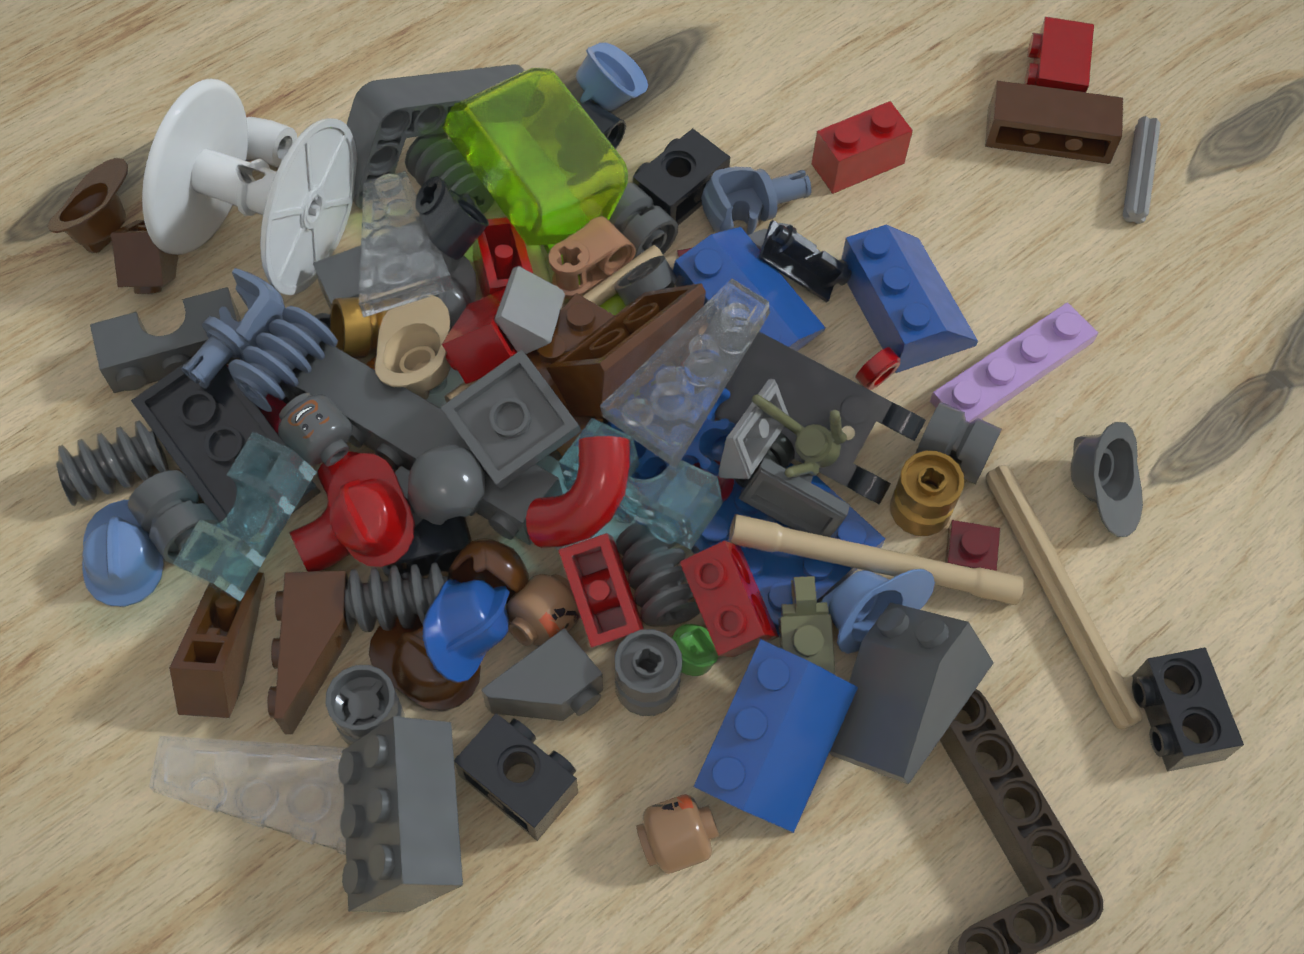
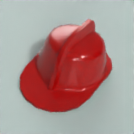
[328,453,415,567]

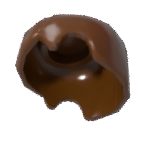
[447,538,529,604]

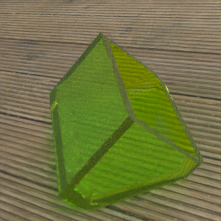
[443,68,628,246]

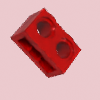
[680,540,779,657]

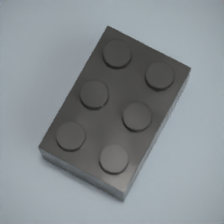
[338,716,463,912]

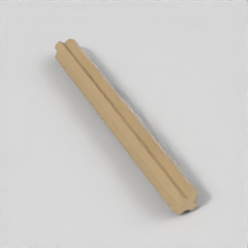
[986,465,1143,730]

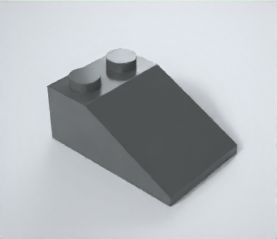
[829,602,994,784]

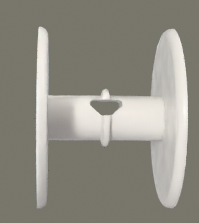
[142,79,357,295]

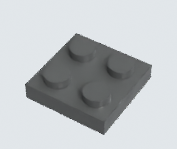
[440,350,581,490]

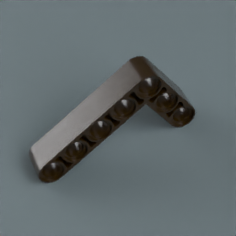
[940,689,1103,954]

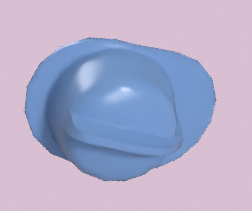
[576,42,648,111]
[82,500,164,607]
[821,569,935,654]

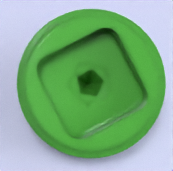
[671,624,719,676]

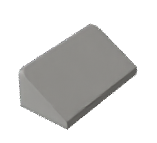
[495,266,565,354]
[718,379,789,479]

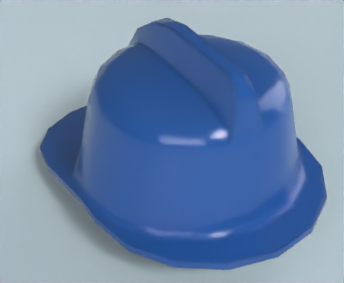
[423,580,509,683]

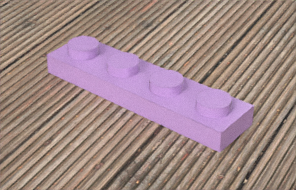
[930,302,1098,422]

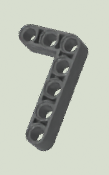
[346,64,547,209]

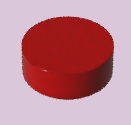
[855,347,901,390]

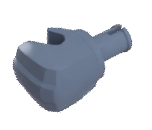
[701,167,811,235]
[181,268,285,388]

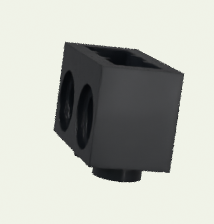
[1132,647,1244,772]

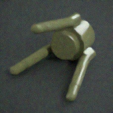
[752,394,847,477]

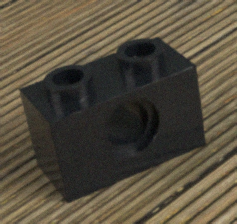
[632,128,730,225]
[454,713,578,841]

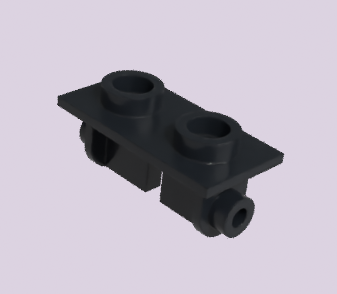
[758,220,852,302]

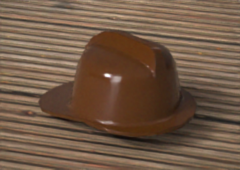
[47,158,128,253]
[369,614,481,711]

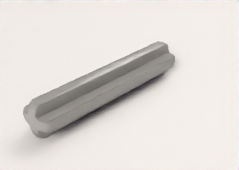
[1123,116,1161,224]

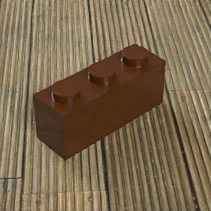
[985,80,1123,164]

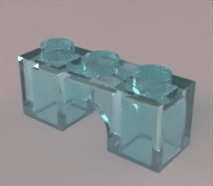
[559,418,723,549]
[173,432,316,601]

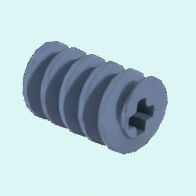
[228,306,338,412]

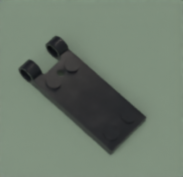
[686,310,926,505]

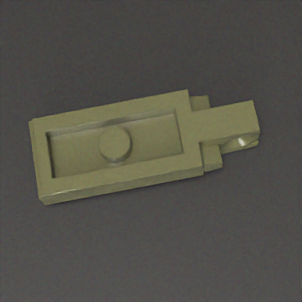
[778,576,835,675]

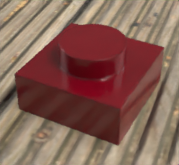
[945,520,1000,571]

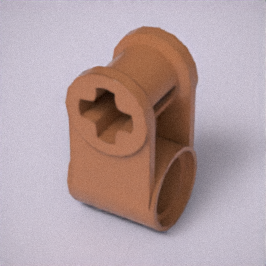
[549,216,636,300]

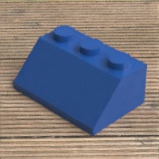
[841,224,978,373]
[673,227,826,351]
[693,639,858,833]

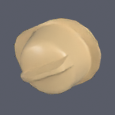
[375,293,451,399]

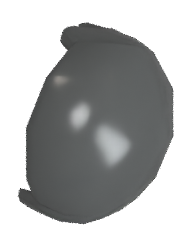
[407,445,486,525]

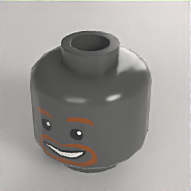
[278,393,353,466]

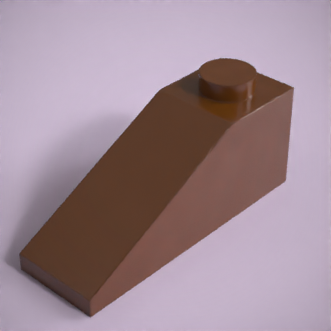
[169,570,265,718]

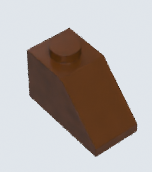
[111,220,178,294]

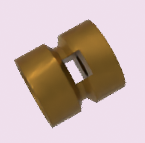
[330,295,402,358]
[890,451,964,536]

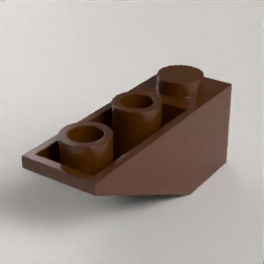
[267,570,352,735]

